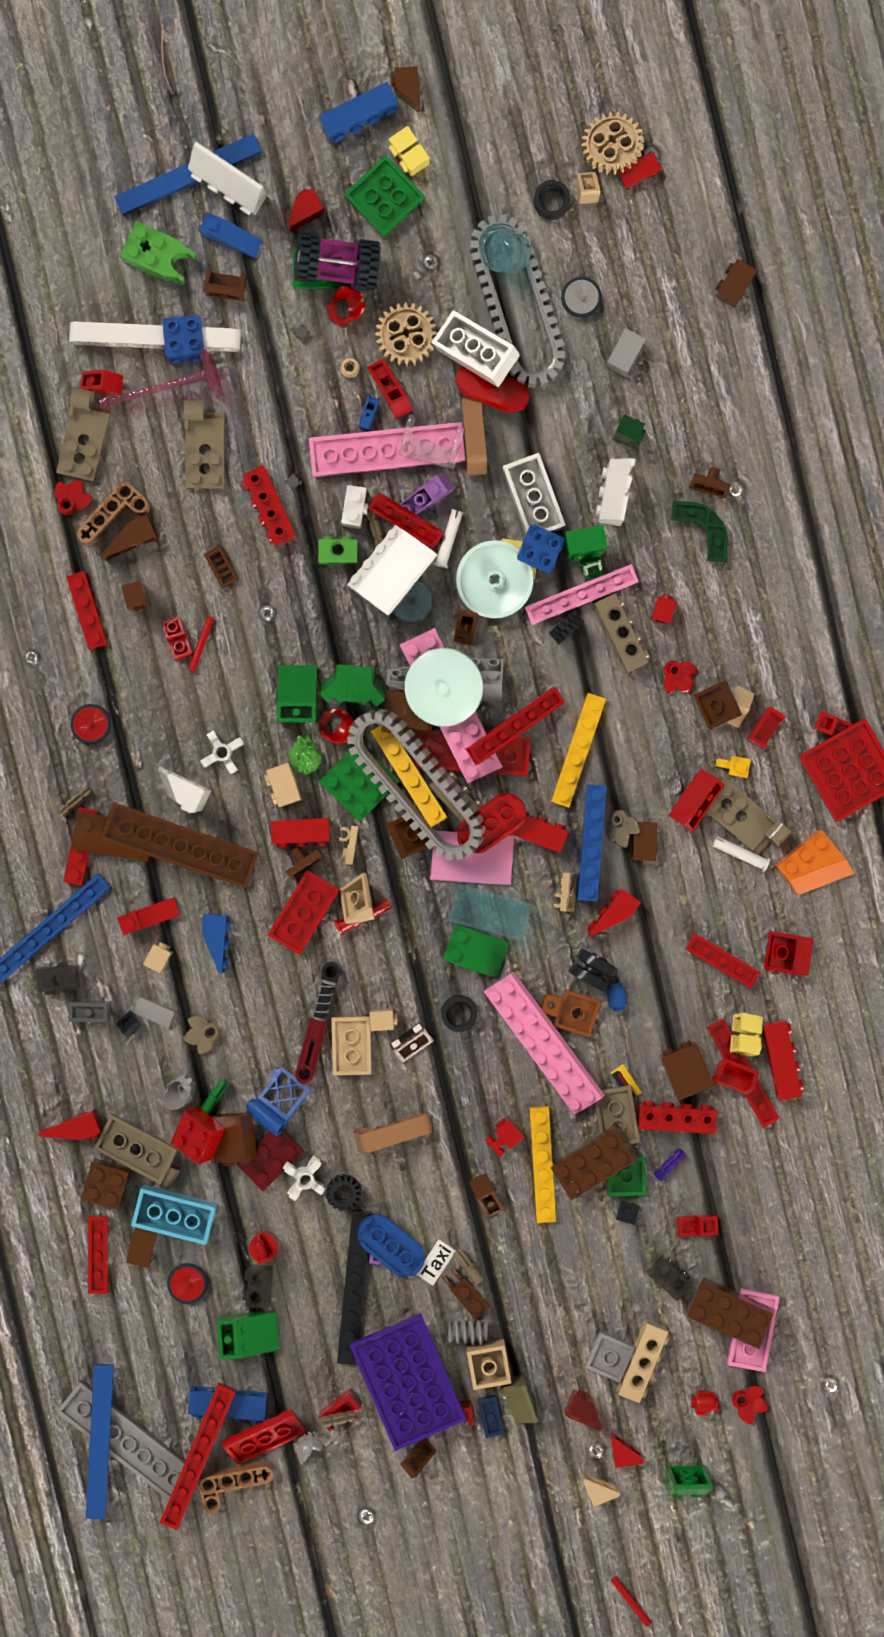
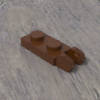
[442,1267,490,1319]

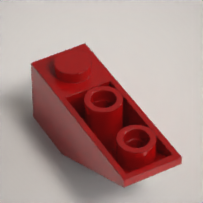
[587,888,641,937]

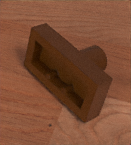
[689,467,731,499]
[286,846,324,879]
[400,1438,437,1479]

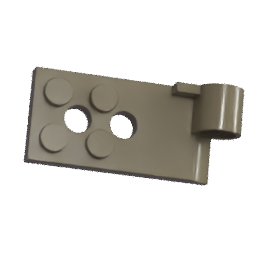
[56,387,112,483]
[184,400,225,489]
[707,777,792,855]
[94,1114,181,1188]

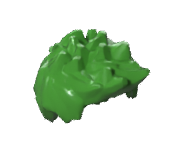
[289,735,322,775]

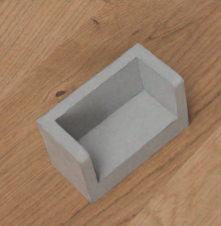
[606,328,645,377]

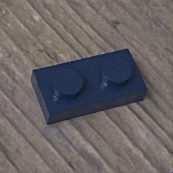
[478,1395,504,1438]

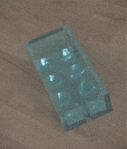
[448,883,532,941]

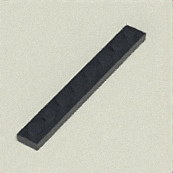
[337,1210,372,1365]

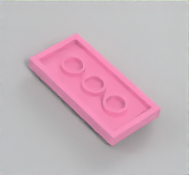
[727,1288,780,1372]

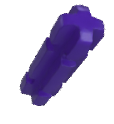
[654,1148,686,1181]

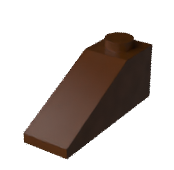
[101,514,158,561]

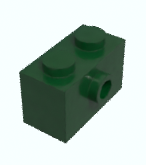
[613,414,646,448]

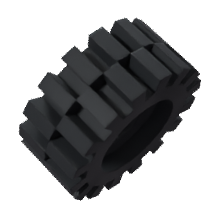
[549,610,584,645]
[326,1174,361,1211]

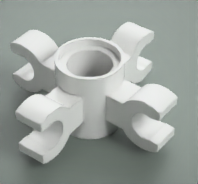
[200,731,244,774]
[283,1155,326,1201]

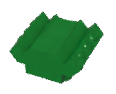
[320,664,387,707]

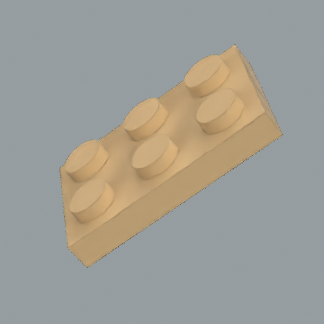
[331,1016,371,1075]

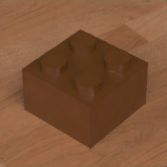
[81,1158,132,1210]

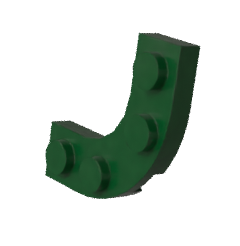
[671,501,728,563]

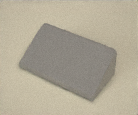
[134,995,176,1028]

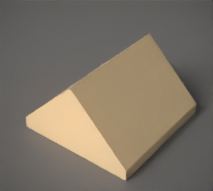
[340,873,374,924]

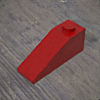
[367,358,413,419]
[38,1109,103,1141]

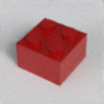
[170,1107,226,1165]

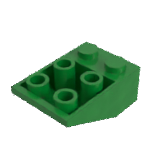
[277,665,317,723]
[217,1311,279,1360]

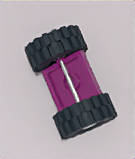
[294,231,381,291]

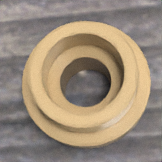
[340,358,360,378]

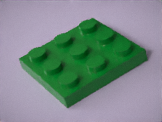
[344,154,425,238]
[319,748,400,822]

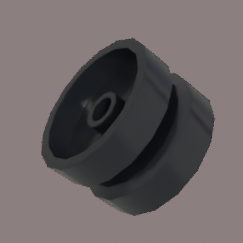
[568,948,618,992]

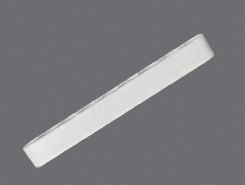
[69,322,241,352]

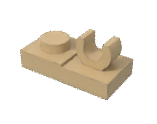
[339,826,359,865]
[553,872,579,912]

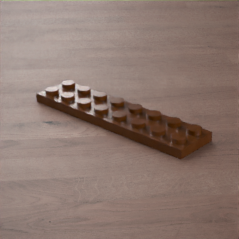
[99,802,259,889]

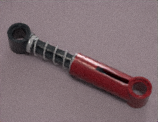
[295,961,341,1084]

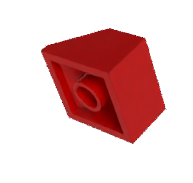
[764,931,814,976]

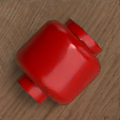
[691,1390,719,1417]

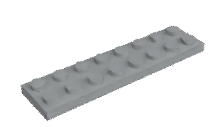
[56,1380,201,1500]

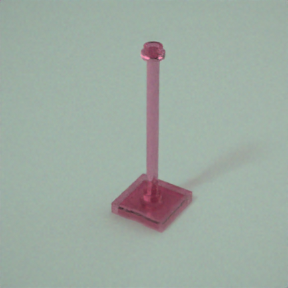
[99,349,224,410]

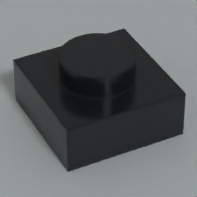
[116,1010,142,1038]
[616,1200,640,1225]

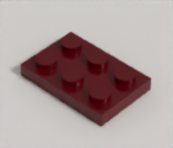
[236,1130,304,1191]

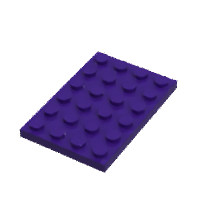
[350,1313,466,1451]

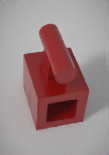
[485,1117,524,1157]

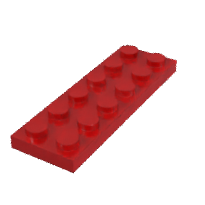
[413,731,531,776]

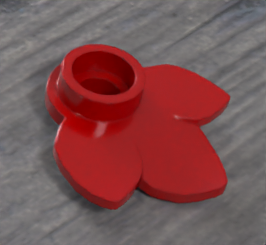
[54,479,92,515]
[663,660,698,694]
[732,1386,768,1424]

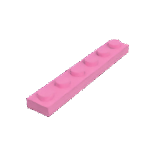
[525,564,639,625]

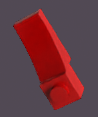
[117,897,181,936]

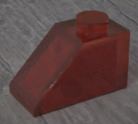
[564,1389,602,1431]

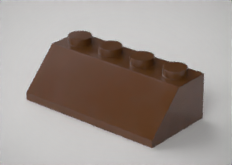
[71,811,149,862]

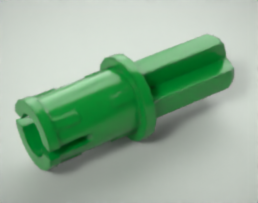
[200,1079,230,1115]

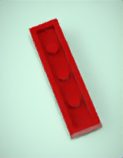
[368,491,444,549]
[66,571,108,650]
[63,807,99,886]
[684,933,761,989]
[88,1216,108,1294]

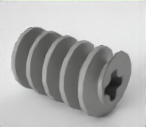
[448,1319,488,1346]

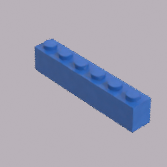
[576,784,607,901]

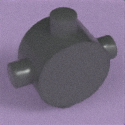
[293,324,310,342]
[285,474,302,491]

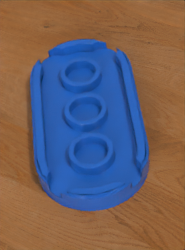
[357,1214,425,1277]

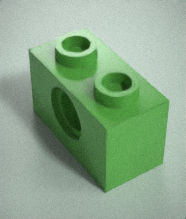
[318,536,358,565]

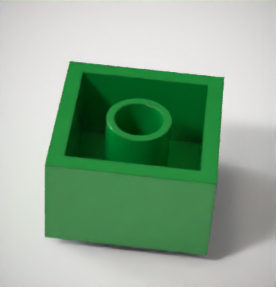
[563,525,608,562]

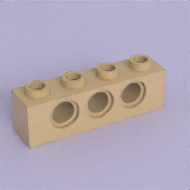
[617,1319,670,1403]

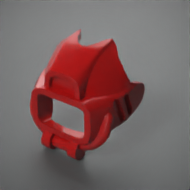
[326,286,366,326]
[317,708,354,744]

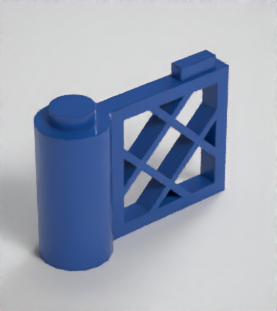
[246,1067,312,1136]

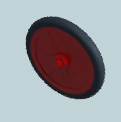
[70,704,111,744]
[167,1263,208,1304]

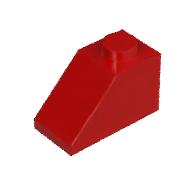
[288,188,325,232]
[80,369,123,396]

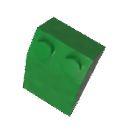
[443,922,510,978]
[666,1465,713,1497]

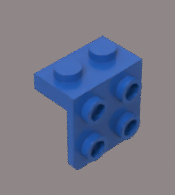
[163,315,207,365]
[517,524,565,574]

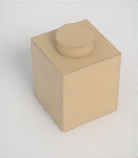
[143,942,173,973]
[370,1009,398,1031]

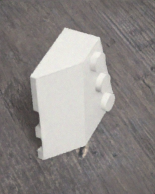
[595,459,635,526]
[158,767,212,813]

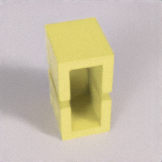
[388,126,430,177]
[730,1013,764,1056]

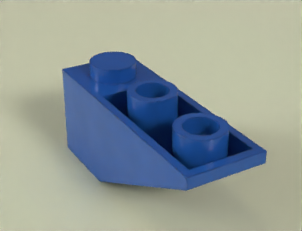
[202,913,231,974]

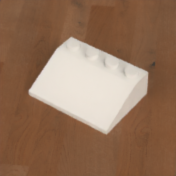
[188,142,267,215]
[347,525,437,616]

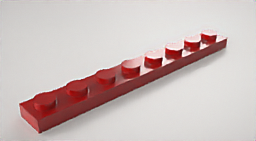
[160,1382,236,1530]

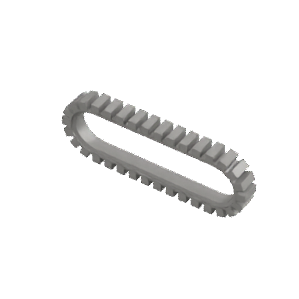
[470,214,565,388]
[347,709,485,860]

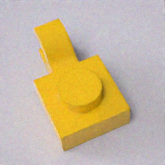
[715,756,751,778]

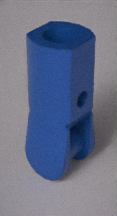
[358,394,380,431]

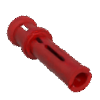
[333,898,392,936]

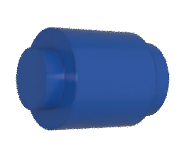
[606,982,628,1011]

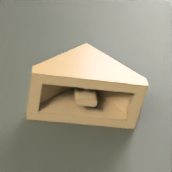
[577,172,600,204]
[726,685,755,728]
[582,1472,620,1507]

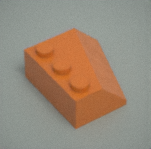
[773,829,854,895]

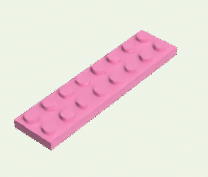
[309,422,466,477]
[400,628,502,784]
[484,971,605,1115]

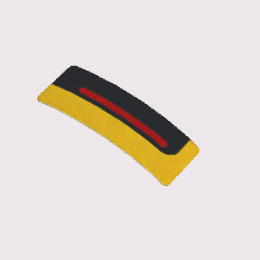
[611,1064,642,1098]

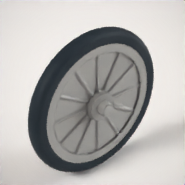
[561,277,602,318]

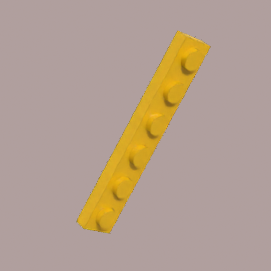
[551,693,606,808]
[371,725,447,828]
[529,1106,556,1223]

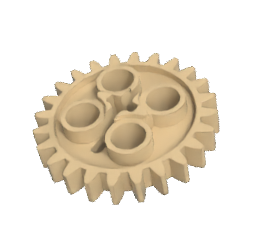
[581,112,644,175]
[375,302,437,367]

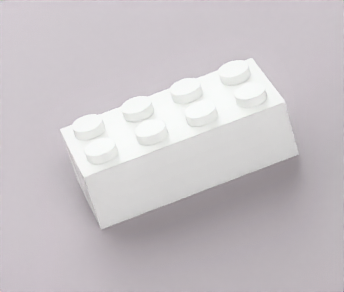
[432,310,520,387]
[502,453,566,534]

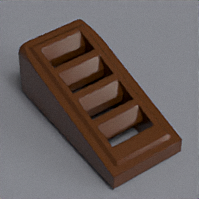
[203,545,239,589]

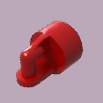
[249,1230,279,1264]

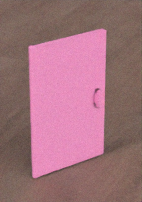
[430,831,514,885]

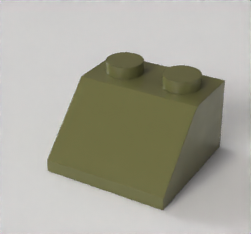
[500,1374,538,1423]

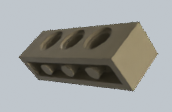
[593,593,650,674]

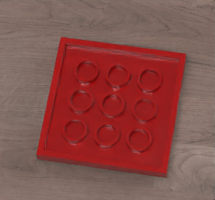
[798,718,884,823]

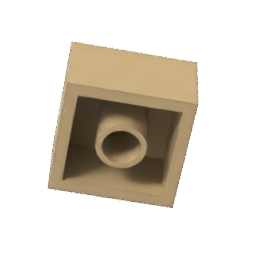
[264,763,303,807]
[466,1339,511,1390]

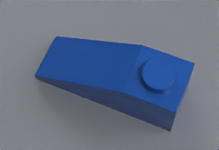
[199,212,262,258]

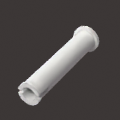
[433,509,463,569]
[712,836,770,872]

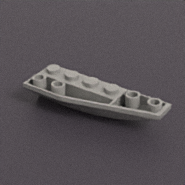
[386,658,504,702]

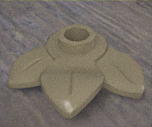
[607,810,640,848]
[183,1016,221,1054]

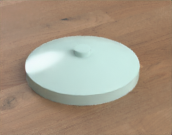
[456,540,534,618]
[405,648,483,726]

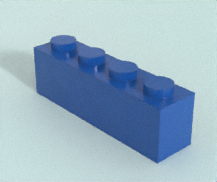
[319,81,398,143]
[188,1386,268,1423]

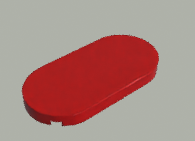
[455,366,529,413]
[457,793,526,854]

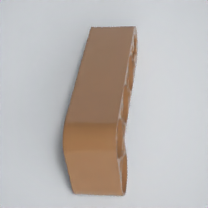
[461,397,487,476]
[77,482,150,545]
[353,1112,433,1153]
[199,1460,275,1514]

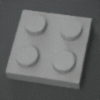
[584,1331,635,1383]

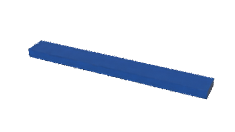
[114,133,262,216]
[0,873,112,984]
[85,1363,114,1520]

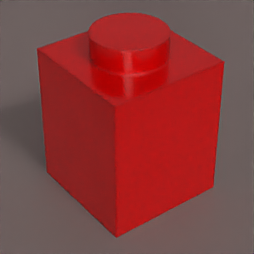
[650,594,677,625]

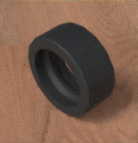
[533,180,571,220]
[441,995,477,1032]

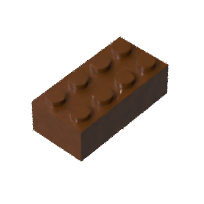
[550,1124,638,1201]
[687,1277,775,1349]

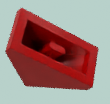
[610,1432,645,1468]

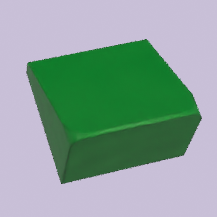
[580,557,604,582]

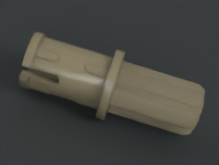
[453,1249,484,1285]

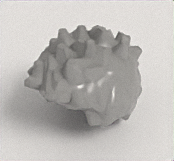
[163,1074,196,1111]
[293,1431,332,1466]

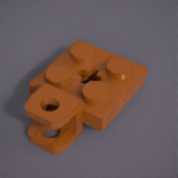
[540,989,602,1038]

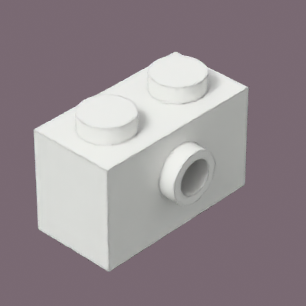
[341,485,368,529]

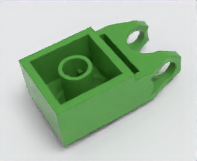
[120,221,197,284]

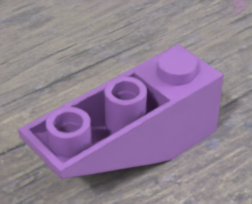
[400,472,456,515]

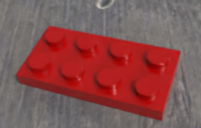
[267,870,340,955]
[222,1409,307,1465]

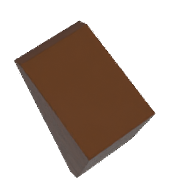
[454,609,478,645]

